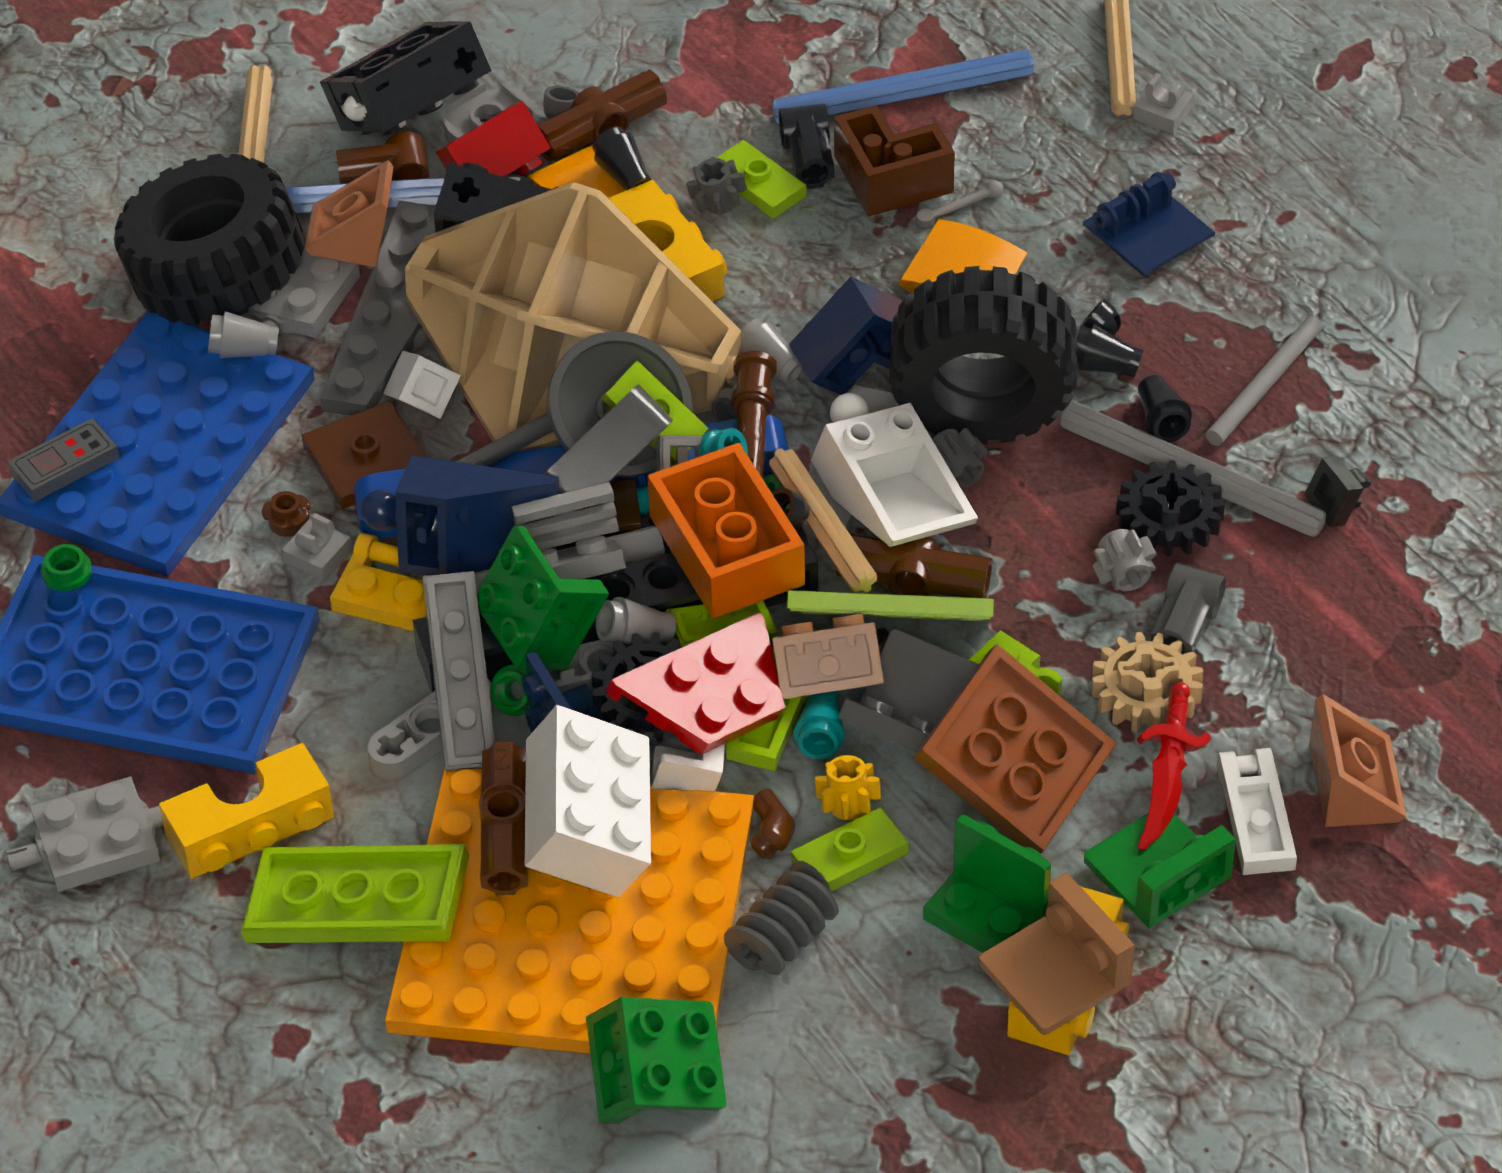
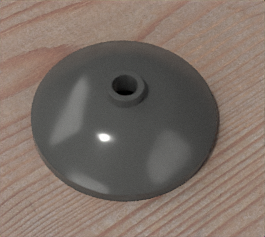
[547,331,693,478]

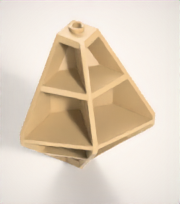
[405,182,741,452]

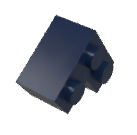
[789,277,903,395]

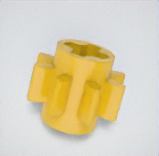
[815,755,881,820]

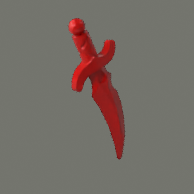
[1137,682,1211,851]

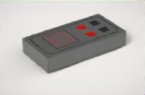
[7,418,119,502]

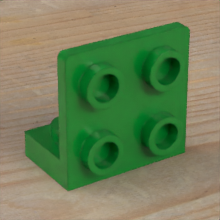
[477,526,609,670]
[1084,813,1236,929]
[923,814,1051,953]
[586,997,727,1124]

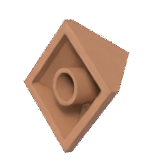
[305,160,393,267]
[1309,694,1407,827]

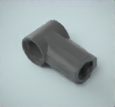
[1150,562,1227,655]

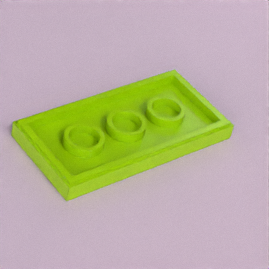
[787,590,994,622]
[241,844,469,943]

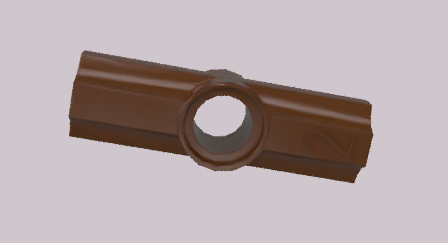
[538,69,667,163]
[836,534,993,598]
[479,741,528,896]

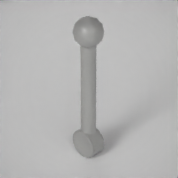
[916,180,1004,228]

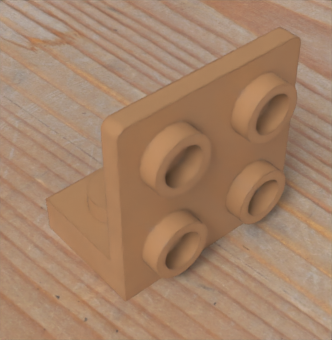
[772,614,884,699]
[979,872,1135,1035]

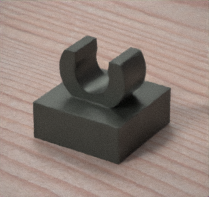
[1304,456,1371,527]

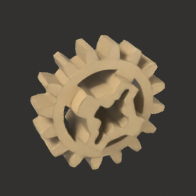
[1091,632,1204,732]

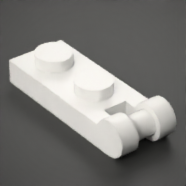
[1217,748,1297,875]

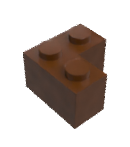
[834,105,955,217]

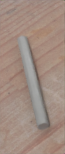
[1206,316,1323,446]

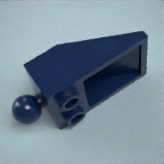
[361,455,559,575]

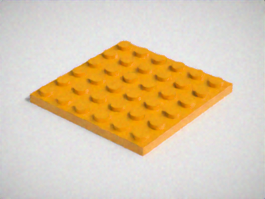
[385,768,754,1054]

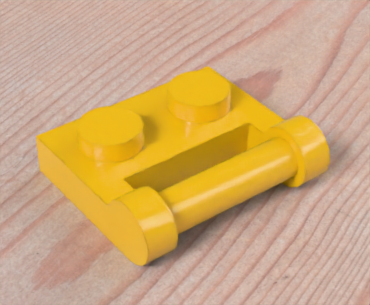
[330,533,426,631]

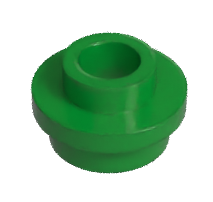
[41,544,92,591]
[490,665,530,716]

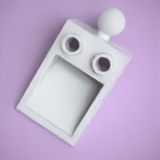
[811,393,978,547]

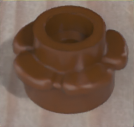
[262,491,311,537]

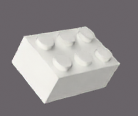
[525,705,651,898]

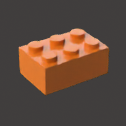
[647,443,805,619]

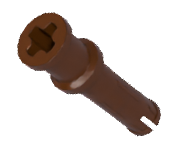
[731,351,777,480]

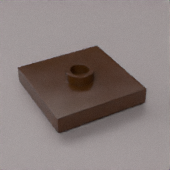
[302,401,426,510]

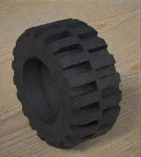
[114,154,305,325]
[890,266,1077,444]

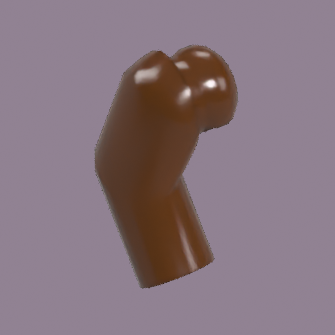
[750,788,795,859]

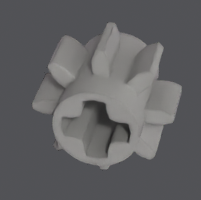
[1092,529,1157,591]

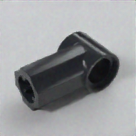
[778,103,834,189]

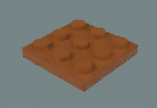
[913,644,1116,854]

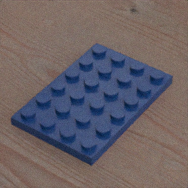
[0,311,315,577]
[0,555,320,774]

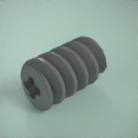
[724,861,839,975]

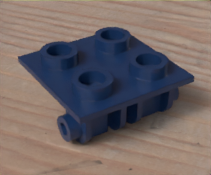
[1083,172,1215,276]

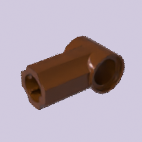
[336,131,430,184]

